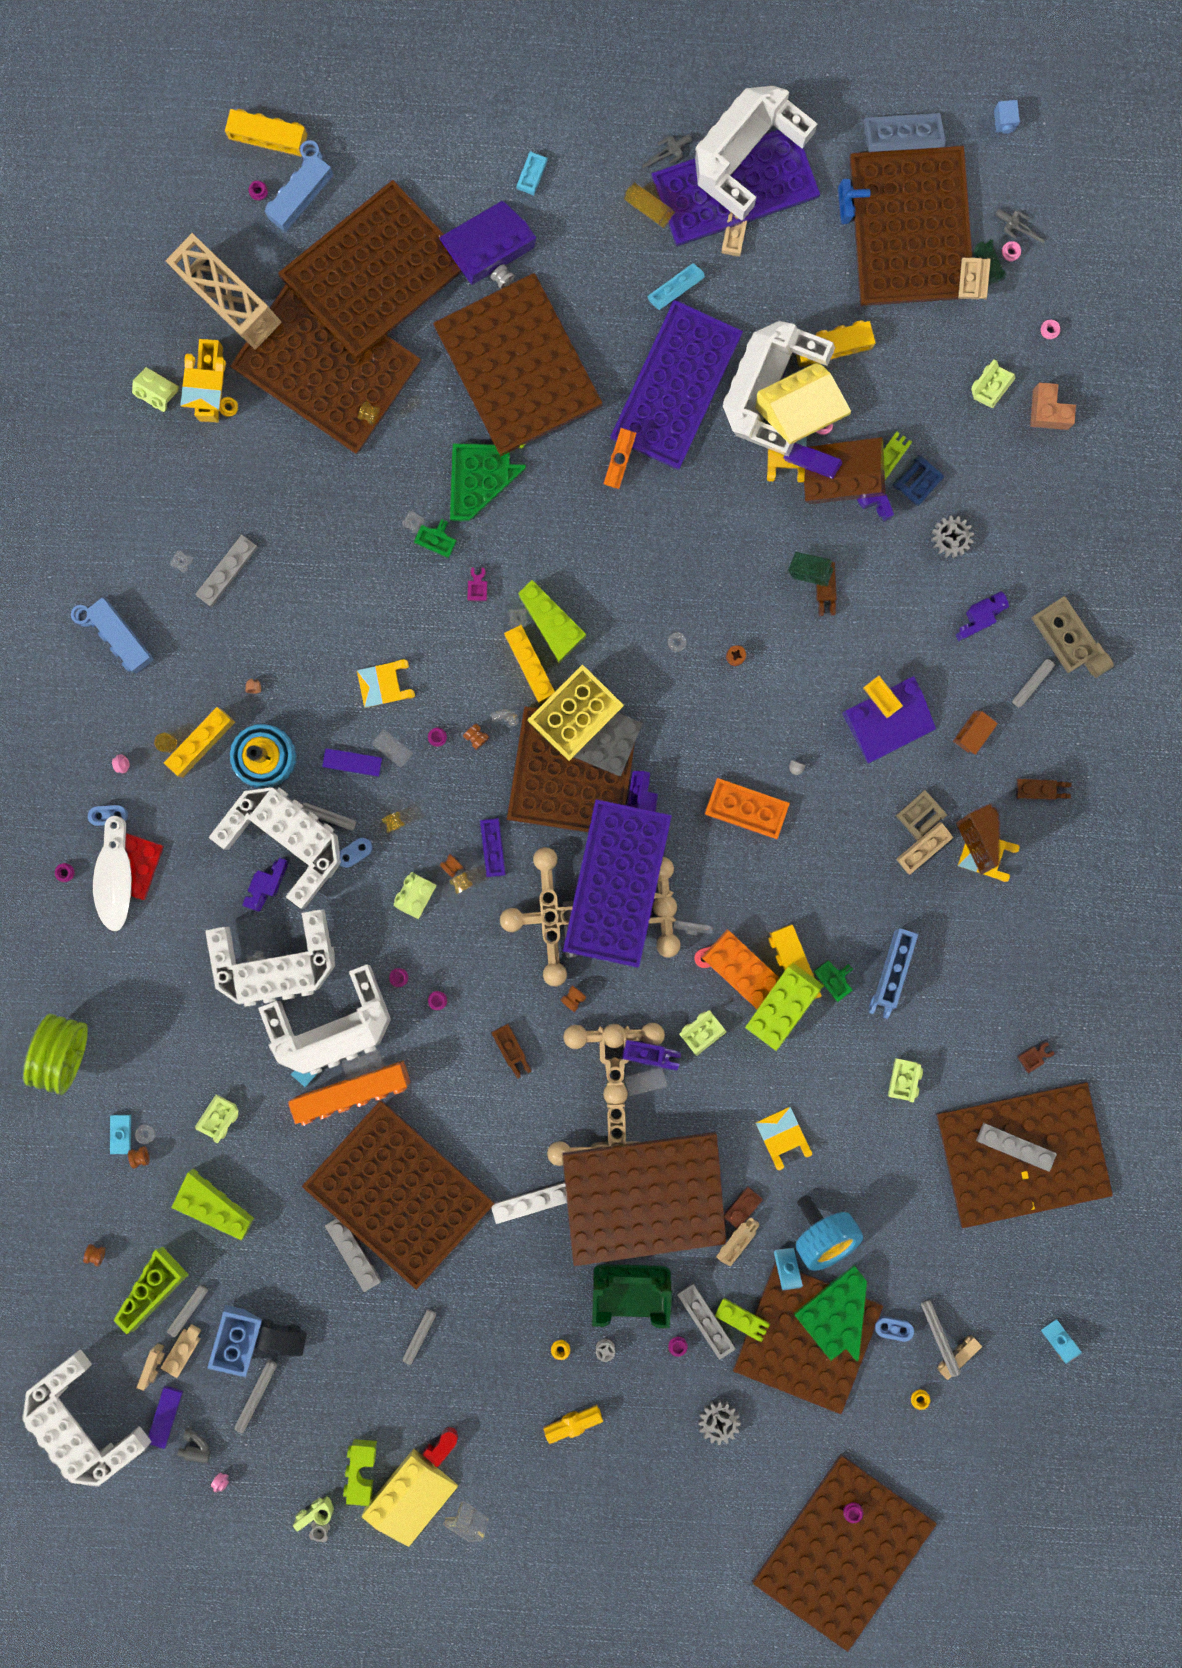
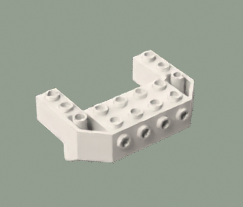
[695,86,817,221]
[723,321,835,457]
[209,788,341,909]
[206,909,335,1007]
[258,965,391,1076]
[23,1349,151,1486]

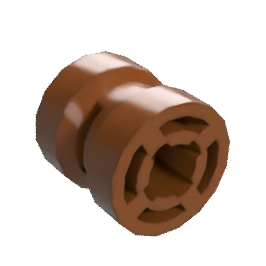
[463,723,490,750]
[560,985,587,1012]

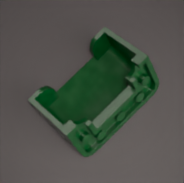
[592,1264,672,1328]

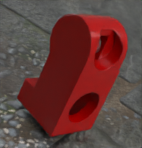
[423,1427,458,1467]

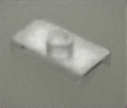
[372,729,414,768]
[673,920,713,936]
[625,1068,667,1096]

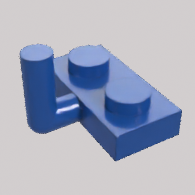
[838,179,870,224]

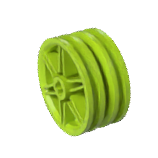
[24,1013,88,1095]

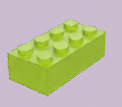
[745,963,824,1051]

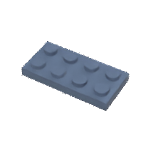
[864,113,946,152]

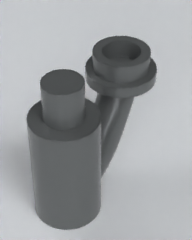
[177,1426,211,1464]

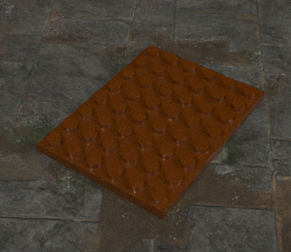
[849,146,972,306]
[278,180,462,359]
[433,272,603,457]
[230,285,421,455]
[936,1082,1113,1228]
[301,1100,495,1290]
[562,1132,726,1266]
[752,1454,937,1652]

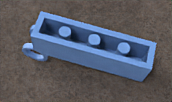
[265,140,333,233]
[71,597,155,674]
[868,928,918,1019]

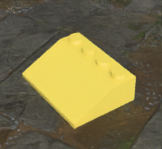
[755,362,851,445]
[528,665,624,761]
[362,1448,458,1547]

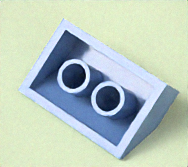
[208,1305,262,1377]

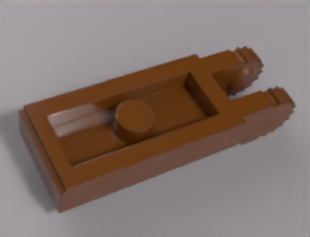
[815,562,836,616]
[1016,779,1072,800]
[491,1023,532,1079]

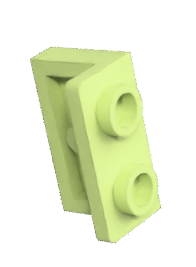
[972,360,1015,408]
[132,367,179,412]
[394,872,437,919]
[680,1010,726,1056]
[888,1058,923,1103]
[195,1094,239,1143]

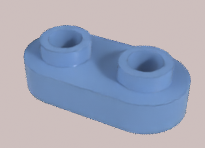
[88,805,128,826]
[340,838,373,868]
[875,1316,914,1342]

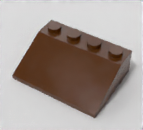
[804,437,886,504]
[956,804,1000,875]

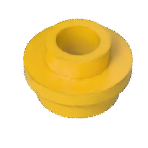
[220,397,238,417]
[551,1340,570,1360]
[911,1389,930,1410]

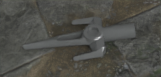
[642,134,692,168]
[995,208,1045,243]

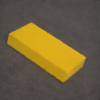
[863,676,903,718]

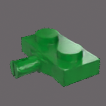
[414,519,457,559]
[813,960,853,1002]

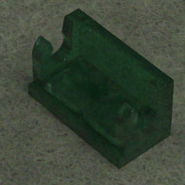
[974,238,1007,285]
[788,552,833,587]

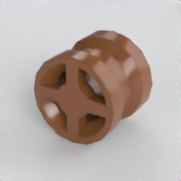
[726,645,746,666]
[439,854,463,878]
[128,1146,150,1169]
[83,1244,106,1267]

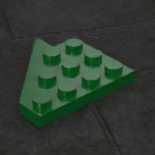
[450,444,526,522]
[794,1265,867,1362]

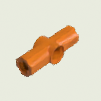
[604,428,637,489]

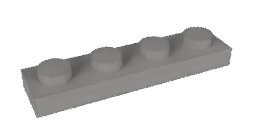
[195,535,258,607]
[976,1123,1057,1172]
[325,1218,381,1292]
[677,1282,735,1360]

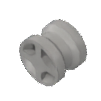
[491,264,515,289]
[596,1338,615,1362]

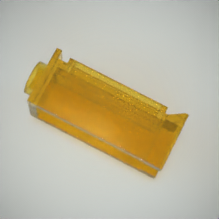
[624,182,675,228]

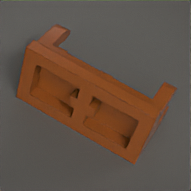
[953,711,998,755]

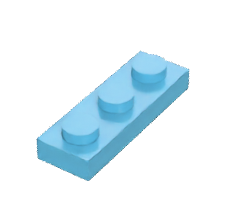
[647,263,705,310]

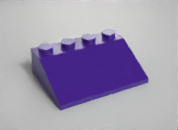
[439,200,536,285]
[842,676,936,764]

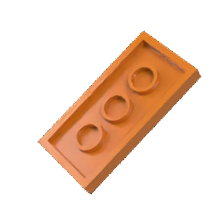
[704,778,790,839]
[701,929,780,1009]

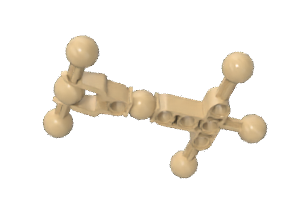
[500,847,681,987]
[547,1023,665,1166]

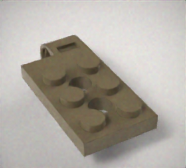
[1031,596,1114,678]

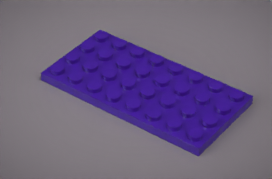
[651,130,820,247]
[610,300,743,470]
[563,800,672,968]

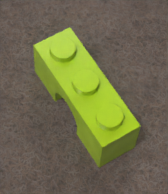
[343,1439,377,1506]

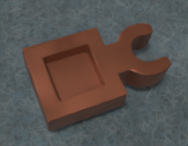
[1017,1042,1054,1073]

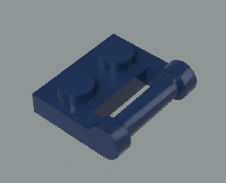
[893,455,944,506]

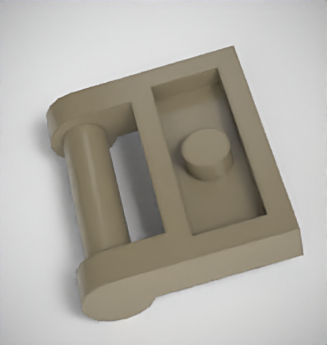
[895,790,947,841]

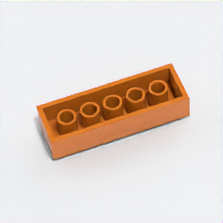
[288,1060,411,1125]

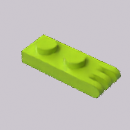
[884,431,912,480]
[715,1298,770,1342]

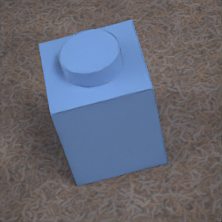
[994,100,1020,134]

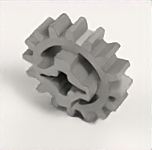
[931,516,974,558]
[698,1400,741,1445]

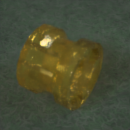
[358,401,380,425]
[154,733,177,753]
[381,811,405,833]
[449,872,473,894]

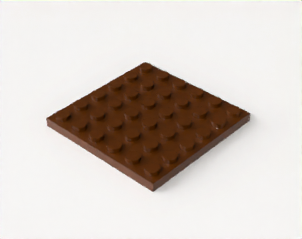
[507,706,635,833]
[733,1262,883,1414]

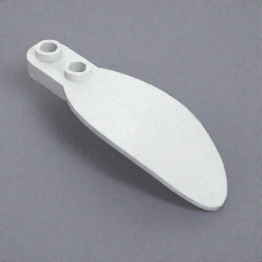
[93,816,132,931]

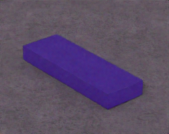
[783,443,842,479]
[322,748,383,777]
[480,818,506,877]
[148,1385,183,1449]

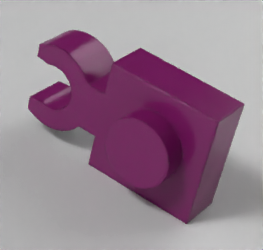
[467,567,488,602]

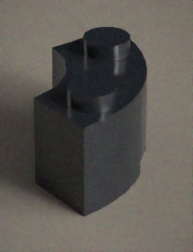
[254,1319,307,1356]

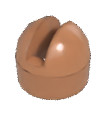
[245,679,261,694]

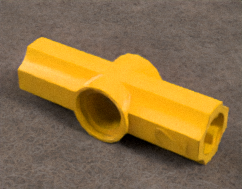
[543,1405,603,1444]

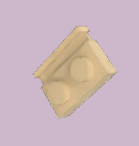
[958,258,990,300]
[137,1343,165,1391]

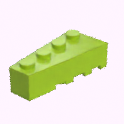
[518,580,586,664]
[171,1169,254,1241]
[114,1247,189,1334]

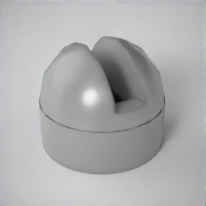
[789,760,806,775]

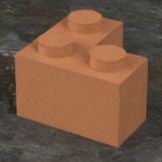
[1030,383,1076,430]

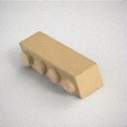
[937,1335,982,1380]

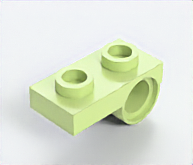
[293,1496,334,1532]

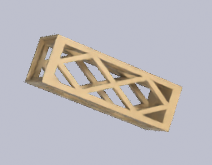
[166,233,281,350]

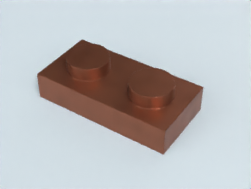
[724,1186,763,1229]

